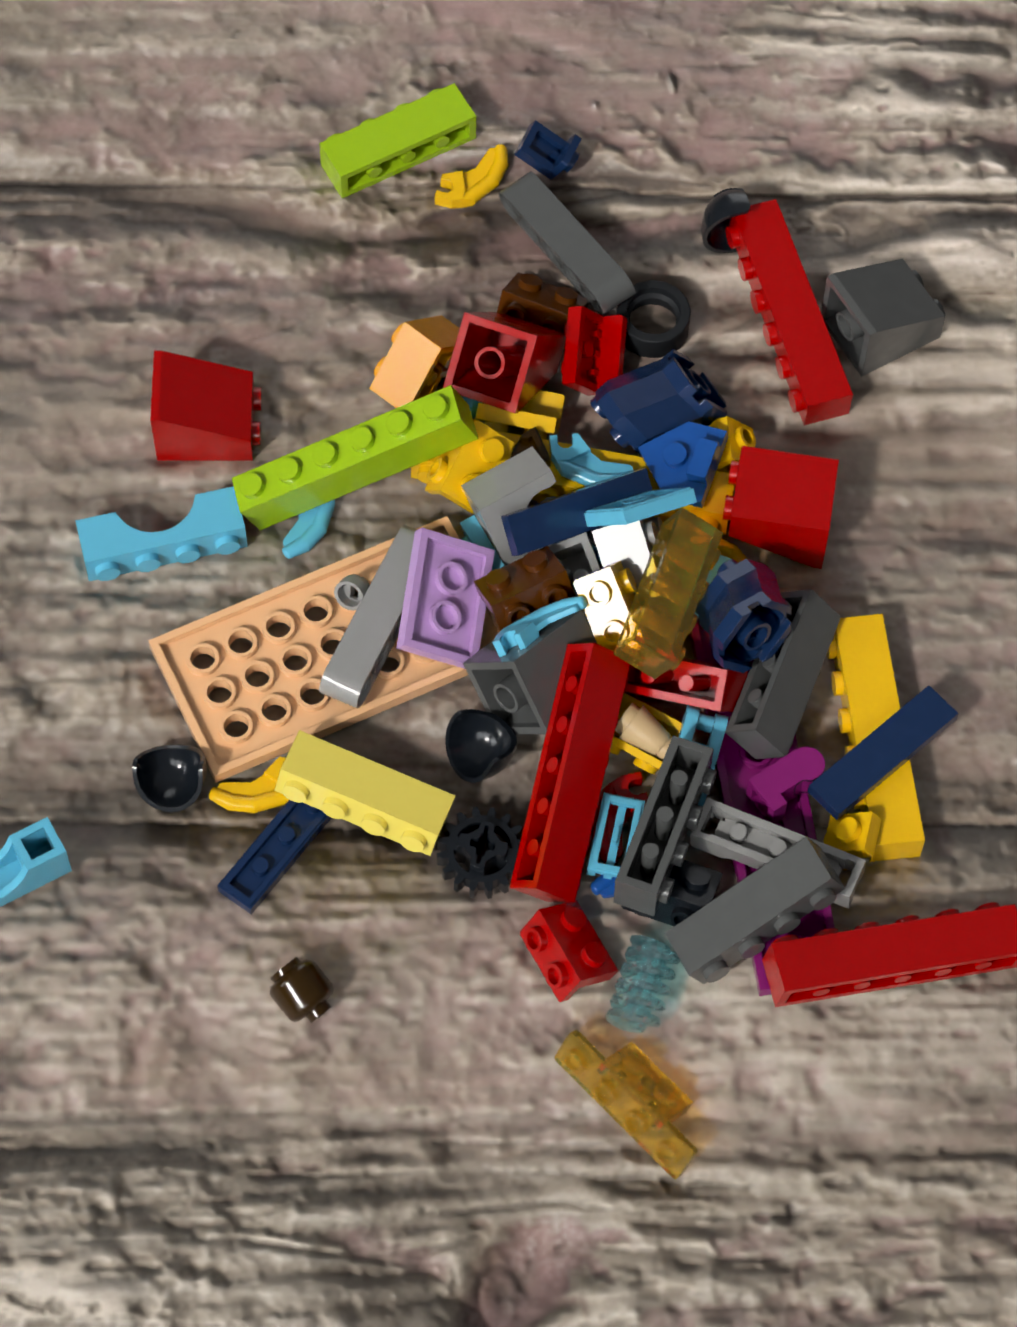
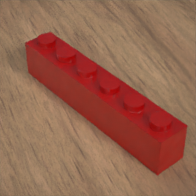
[725,199,853,426]
[509,643,631,903]
[762,902,1017,1007]

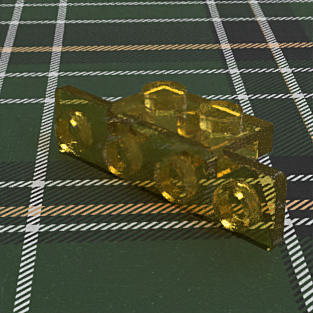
[554,1030,698,1179]

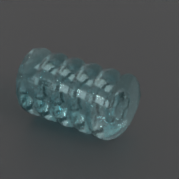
[605,935,680,1033]

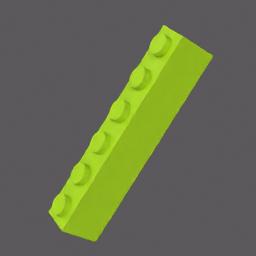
[232,385,478,530]

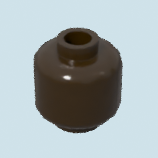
[270,957,334,1023]

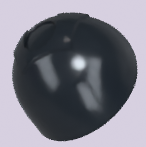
[701,188,750,253]
[445,709,517,783]
[132,745,207,812]

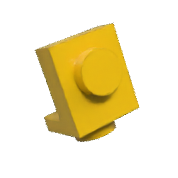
[823,811,882,870]

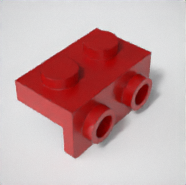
[561,306,627,396]
[520,900,619,1002]

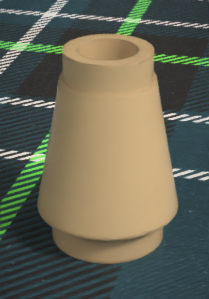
[615,702,672,760]

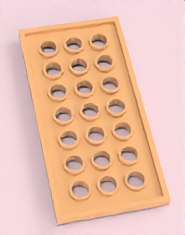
[148,516,499,783]

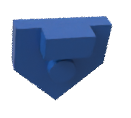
[638,421,728,508]

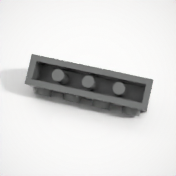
[725,589,841,759]
[613,735,717,916]
[665,836,845,984]

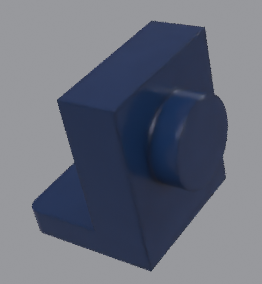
[514,120,582,180]

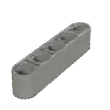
[319,525,417,709]

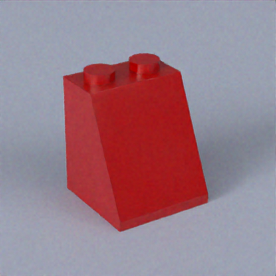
[443,312,566,414]
[150,350,262,461]
[723,446,839,569]

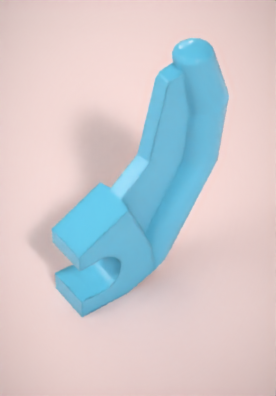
[549,433,633,487]
[282,499,336,559]
[492,596,587,657]

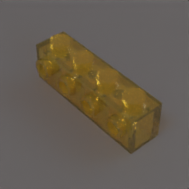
[613,507,723,679]

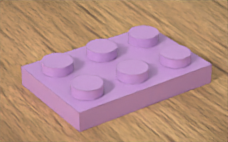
[396,527,495,669]

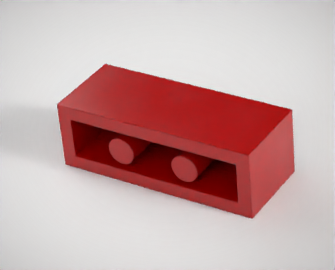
[619,648,748,712]

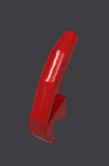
[591,771,648,866]

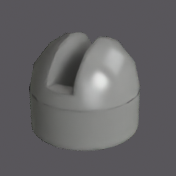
[334,574,370,611]

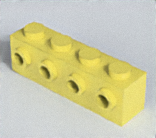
[274,730,455,856]

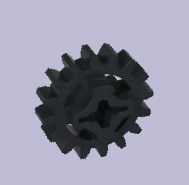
[437,807,523,899]

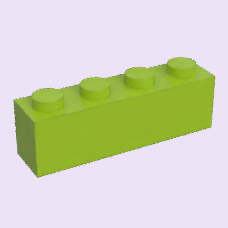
[319,83,476,199]

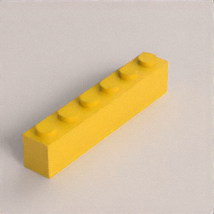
[826,614,925,862]

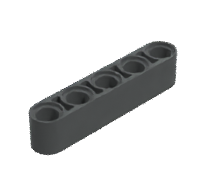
[498,171,636,316]

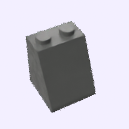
[821,259,945,377]
[463,610,597,734]

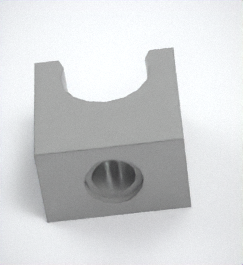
[461,446,557,566]

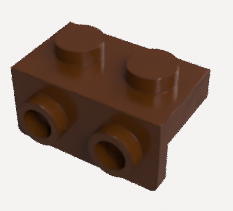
[497,272,589,350]
[473,546,575,632]

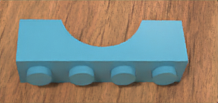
[75,486,248,581]
[0,817,72,907]

